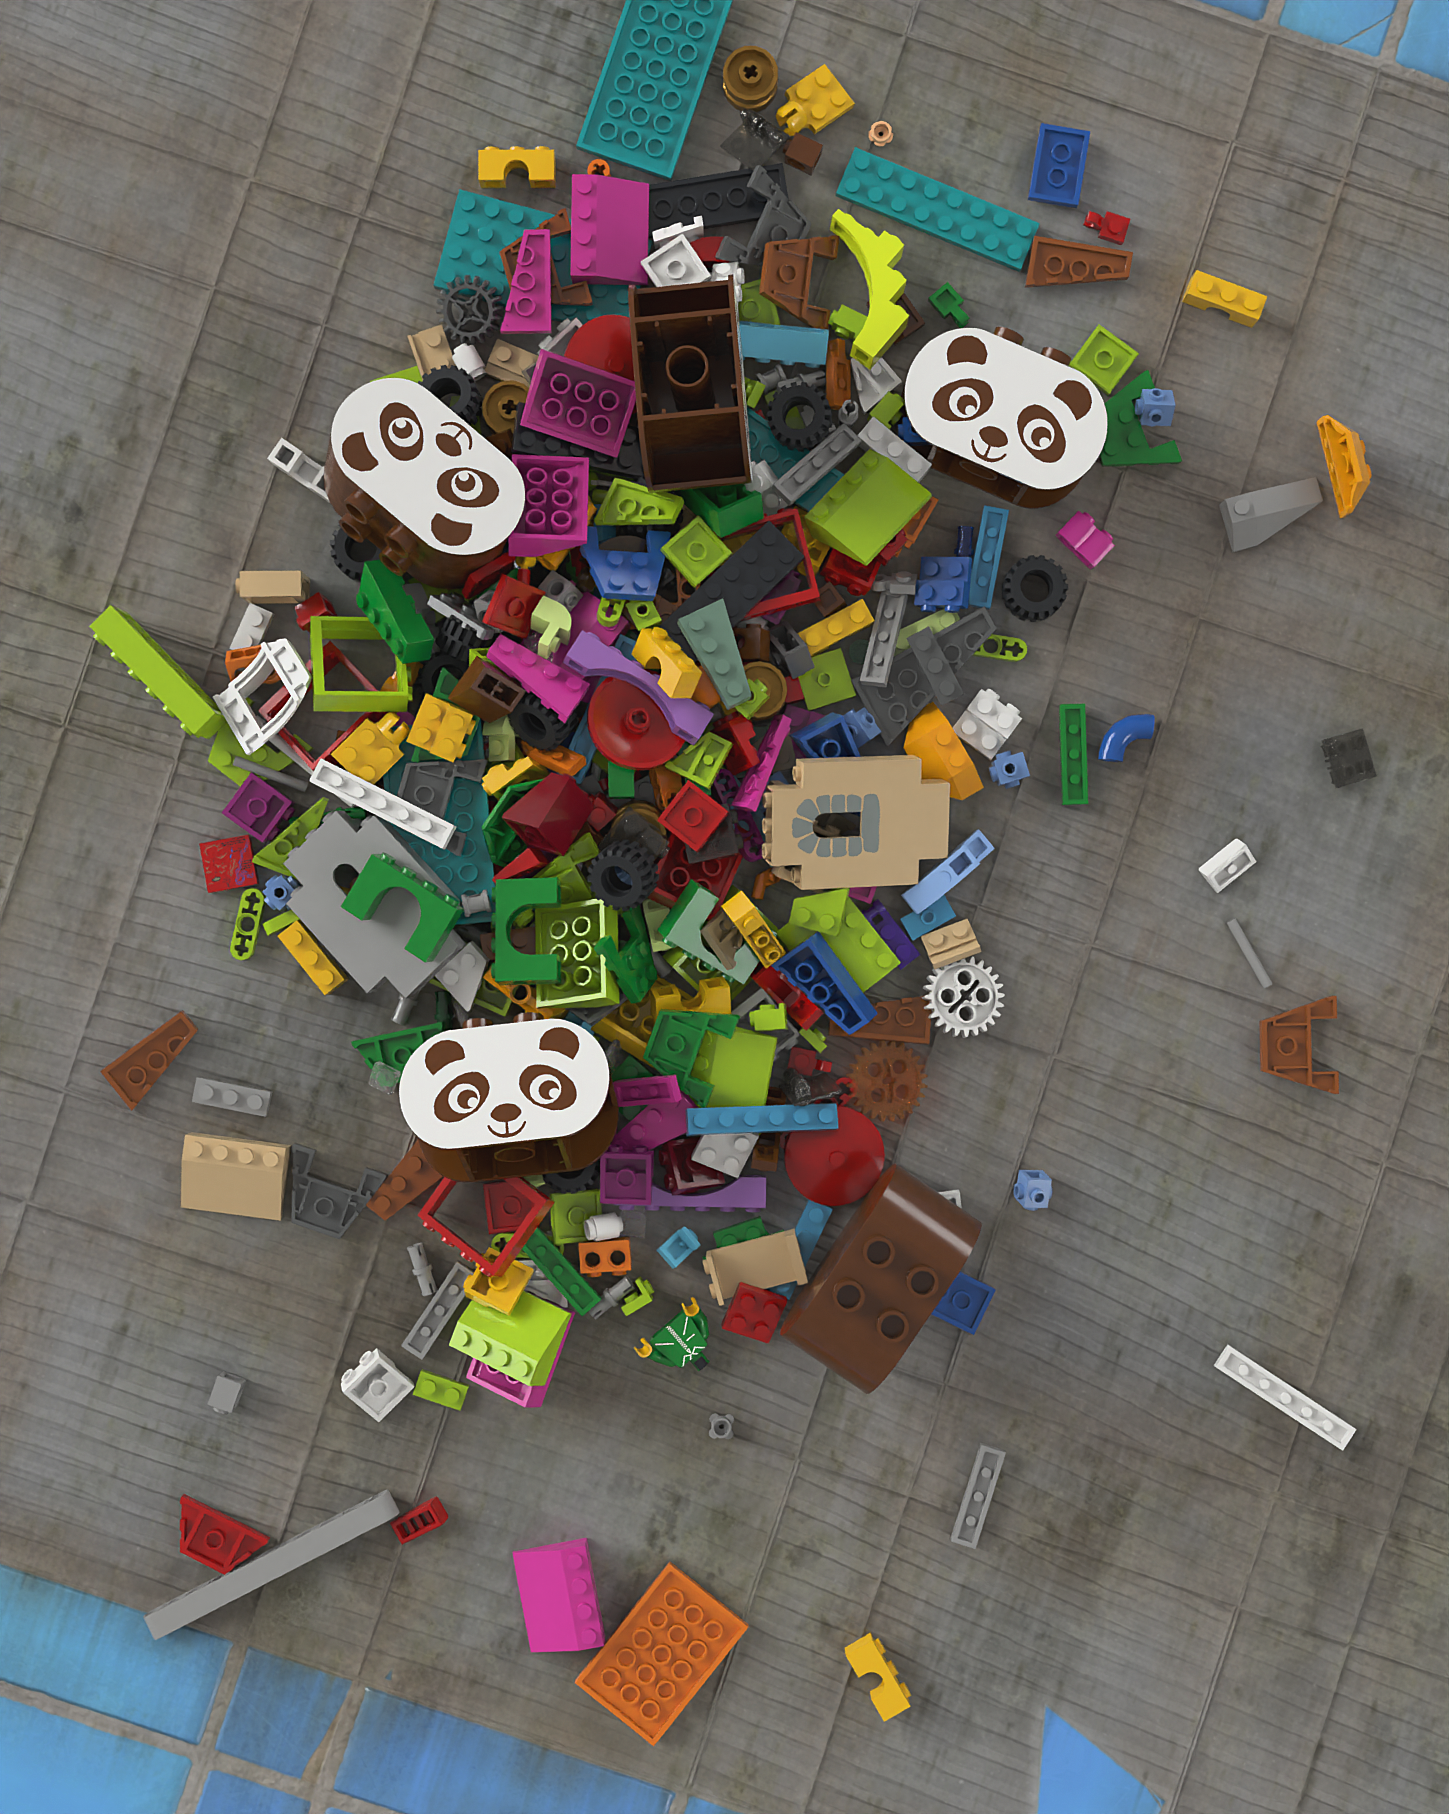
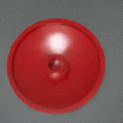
[564,315,637,415]
[587,669,685,770]
[784,1105,885,1206]

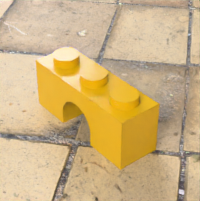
[478,146,556,188]
[1182,270,1267,328]
[797,599,874,657]
[631,627,702,698]
[278,920,349,995]
[650,976,731,1022]
[845,1633,911,1722]

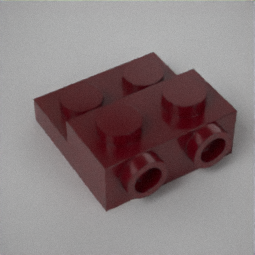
[658,1137,725,1196]

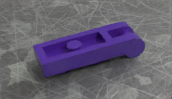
[861,899,921,970]

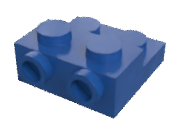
[914,557,972,613]

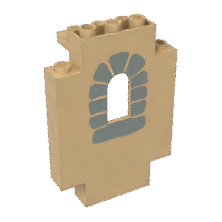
[762,755,950,890]

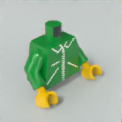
[634,1297,710,1371]

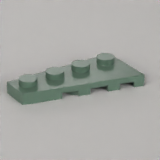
[677,598,752,710]

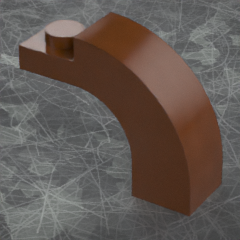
[751,1086,787,1172]

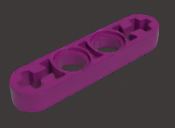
[711,769,764,862]

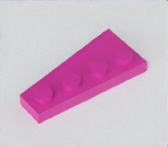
[500,229,552,334]

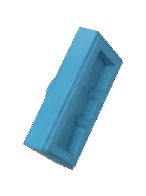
[900,895,956,941]

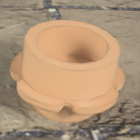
[868,121,893,147]

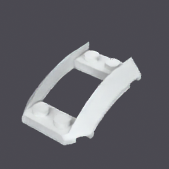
[213,639,313,755]

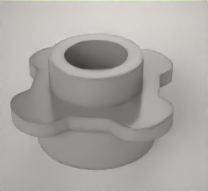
[709,1413,734,1439]

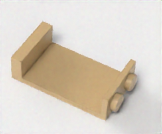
[703,1228,808,1306]

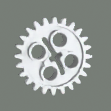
[922,956,1005,1038]

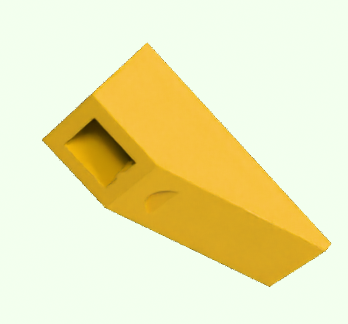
[721,891,787,968]

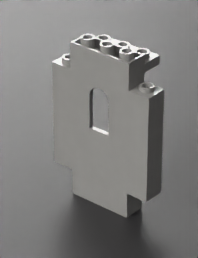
[283,811,467,998]

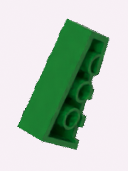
[675,484,764,538]
[356,560,434,664]

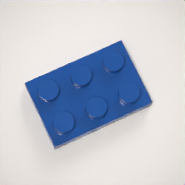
[1028,123,1091,208]
[931,1271,996,1335]

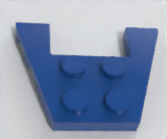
[580,526,671,601]

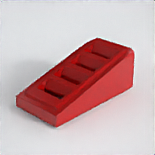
[492,848,549,884]
[390,1496,448,1545]

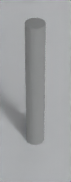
[233,756,308,792]
[1227,918,1273,988]

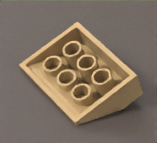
[181,1132,291,1221]

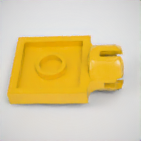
[776,64,855,136]
[331,712,410,785]

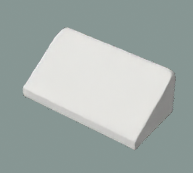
[1199,839,1256,893]

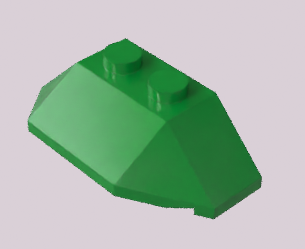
[481,779,543,868]

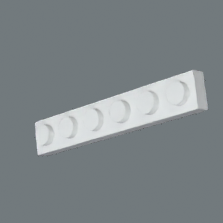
[309,759,456,850]
[1214,1344,1357,1451]

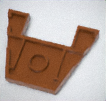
[499,208,593,306]
[759,235,840,330]
[1259,996,1339,1094]

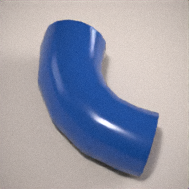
[1098,714,1155,762]

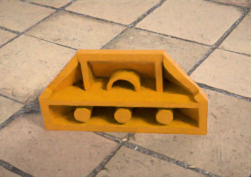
[1317,415,1371,518]
[903,702,984,801]

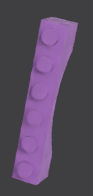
[563,630,714,746]
[614,1174,766,1212]

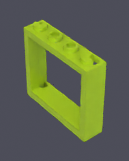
[310,616,413,712]

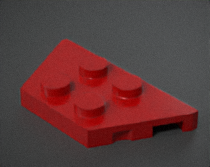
[180,1494,270,1575]

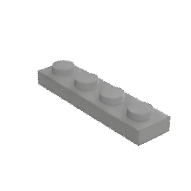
[772,423,862,506]
[860,590,908,687]
[401,1260,475,1360]
[950,1443,1006,1549]

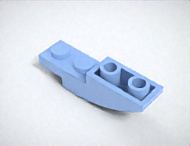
[901,829,994,914]

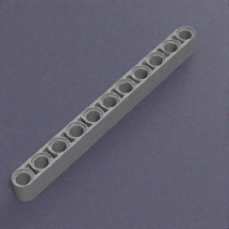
[143,1489,400,1640]

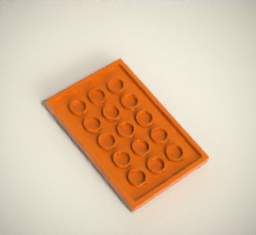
[575,1561,749,1746]

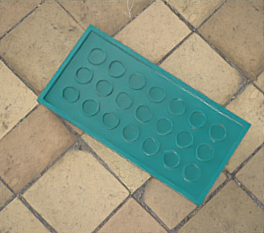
[576,0,733,181]
[433,189,653,325]
[383,719,496,925]

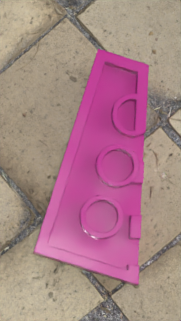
[486,634,590,723]
[731,715,792,812]
[611,1086,698,1150]

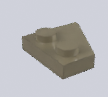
[700,908,743,970]

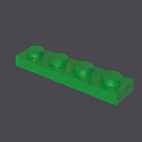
[1059,704,1088,805]
[522,1227,602,1316]

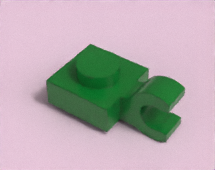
[928,282,970,329]

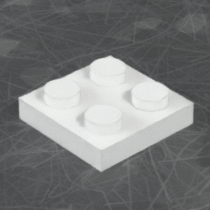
[641,234,711,287]
[691,1133,759,1178]

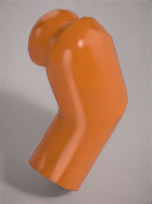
[751,868,781,900]

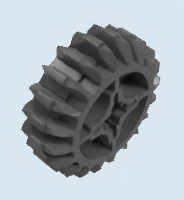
[436,275,504,345]

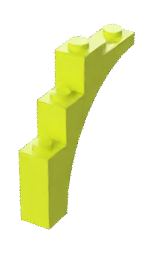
[830,209,909,370]

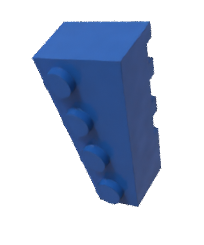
[789,712,861,817]
[771,931,878,1035]

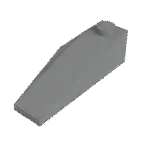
[1219,477,1323,552]

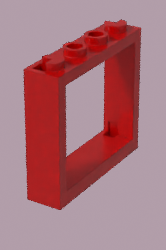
[709,507,821,622]
[258,641,388,771]
[417,1177,555,1278]

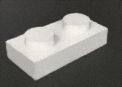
[229,603,275,650]

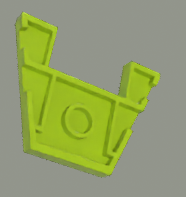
[208,697,314,787]
[532,832,623,917]

